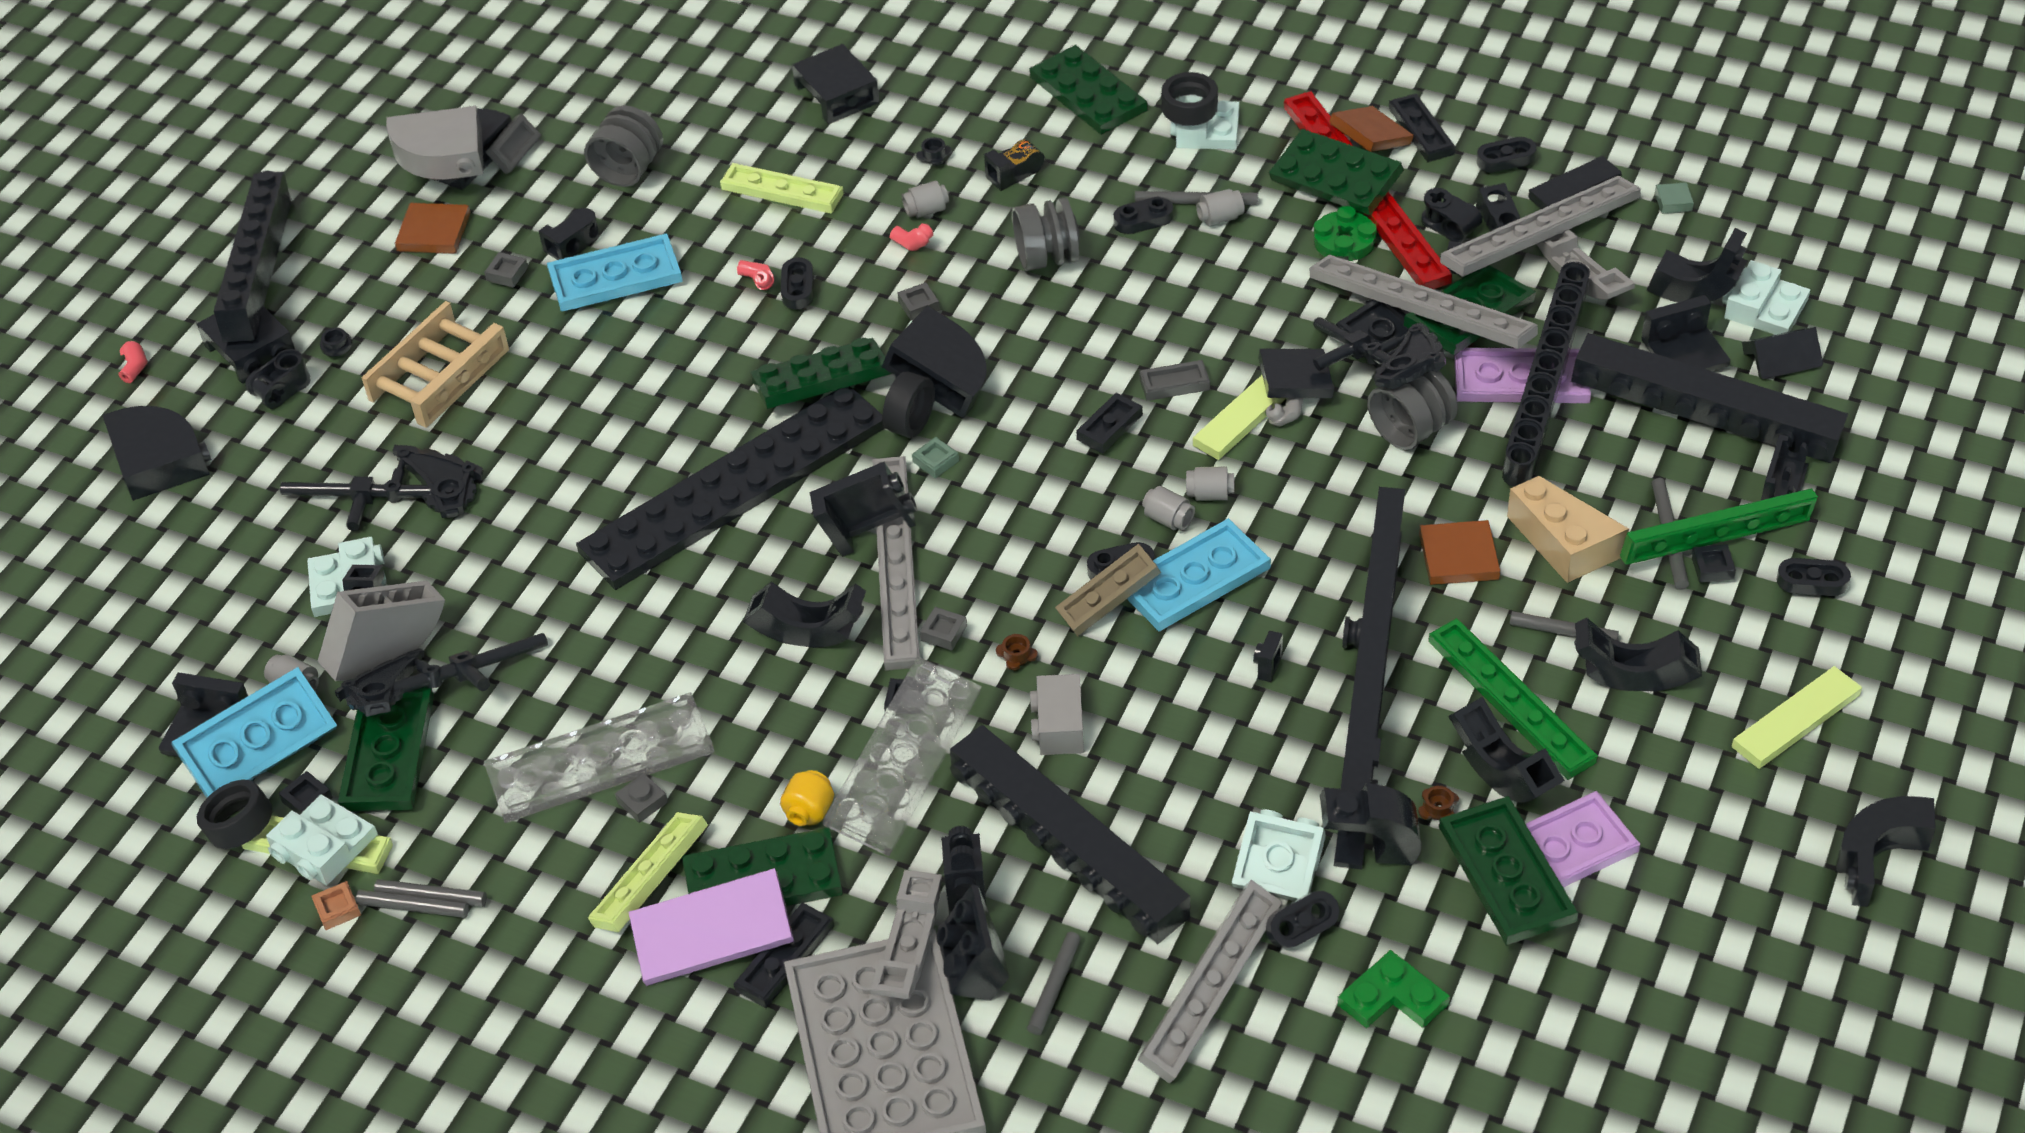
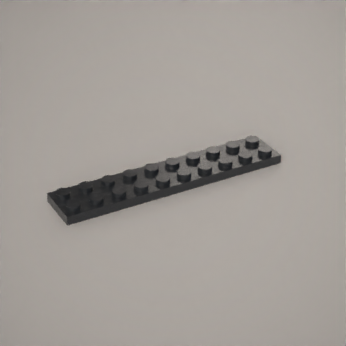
[576,386,885,590]

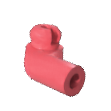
[890,224,933,251]
[737,260,775,290]
[119,341,147,383]

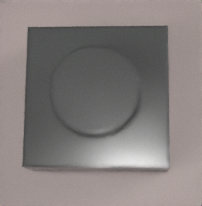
[484,252,528,288]
[897,282,940,321]
[919,607,967,651]
[615,773,668,823]

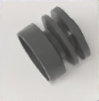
[584,105,663,187]
[1012,197,1080,272]
[1367,371,1458,450]

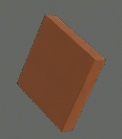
[1329,106,1414,152]
[395,203,470,254]
[1419,520,1500,585]

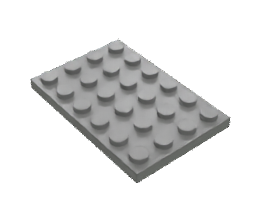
[784,929,986,1133]

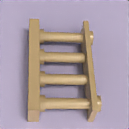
[361,301,509,428]

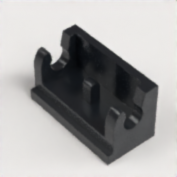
[1761,434,1809,500]

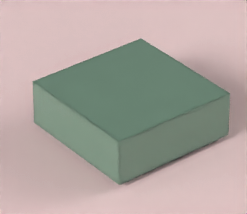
[1655,182,1694,214]
[912,437,959,478]

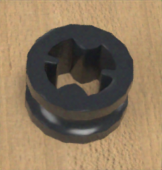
[1342,616,1362,649]

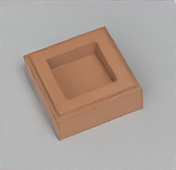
[311,881,361,931]

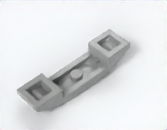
[1537,230,1635,300]
[870,870,942,999]

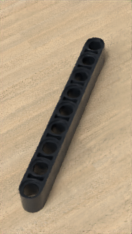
[1502,262,1590,487]

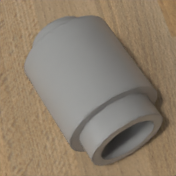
[902,180,949,218]
[1196,189,1244,226]
[1186,466,1235,501]
[1142,486,1195,531]
[264,654,319,691]

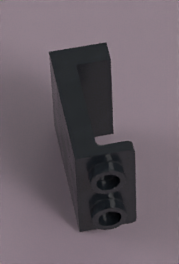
[792,44,880,124]
[197,306,295,384]
[810,461,918,557]

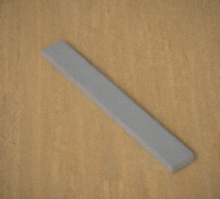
[1440,175,1641,277]
[1309,255,1538,349]
[872,456,920,671]

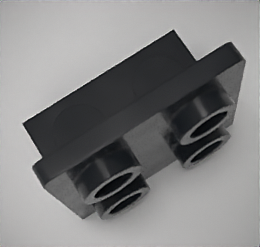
[1641,295,1730,371]
[159,672,248,757]

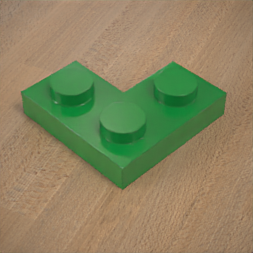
[1337,949,1450,1029]

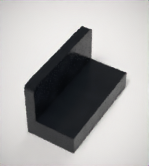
[1742,327,1823,379]

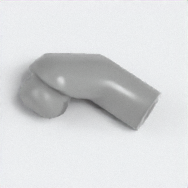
[1266,398,1304,427]

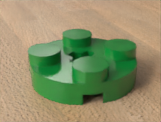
[1313,206,1377,261]

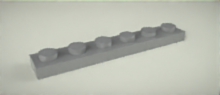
[1137,880,1282,1083]

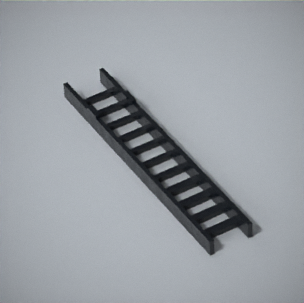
[1334,487,1405,870]

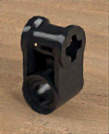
[1421,188,1482,242]
[245,349,311,409]

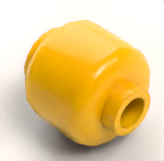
[780,770,834,826]

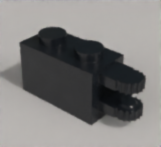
[941,825,986,914]

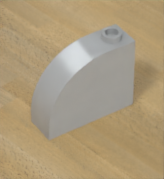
[386,106,483,179]
[318,580,445,681]

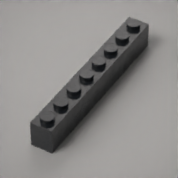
[214,170,292,342]
[1571,333,1848,464]
[950,725,1190,944]

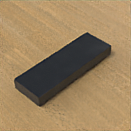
[1389,93,1456,163]
[1528,156,1622,209]
[734,902,834,1008]

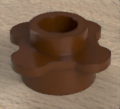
[996,634,1038,670]
[1418,786,1459,820]

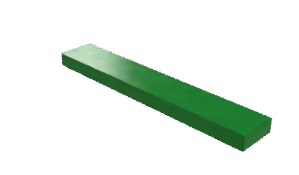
[1620,488,1818,565]
[1428,618,1598,780]

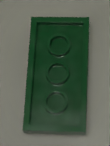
[1029,45,1148,135]
[1268,129,1404,215]
[1403,265,1536,355]
[750,338,891,409]
[338,687,434,811]
[1439,796,1578,945]
[682,827,843,906]

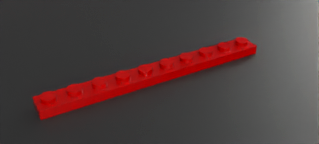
[1284,91,1452,289]

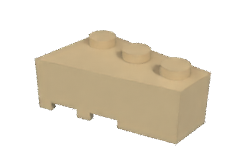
[1507,476,1629,583]

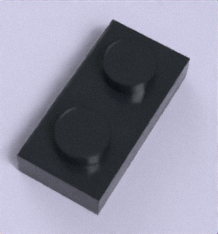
[1076,393,1143,454]

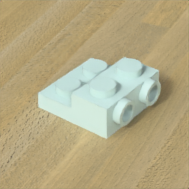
[1171,95,1239,150]
[1722,260,1811,335]
[307,537,387,617]
[266,794,378,886]
[1232,809,1326,901]

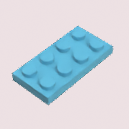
[547,234,683,312]
[1127,518,1271,632]
[171,667,337,798]

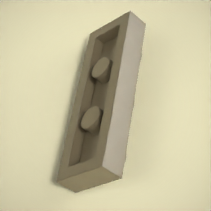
[1055,543,1161,637]

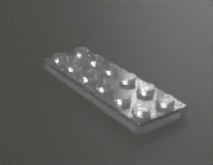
[823,656,982,857]
[484,692,714,823]

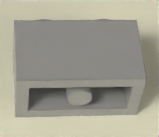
[1030,674,1084,755]

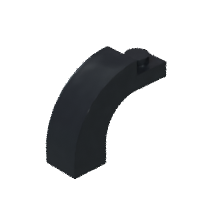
[1646,228,1748,302]
[743,582,866,648]
[1574,618,1702,692]
[1448,696,1565,803]
[1320,783,1421,866]
[1835,796,1936,907]

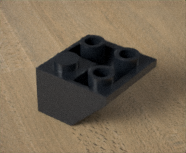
[937,885,1009,1000]

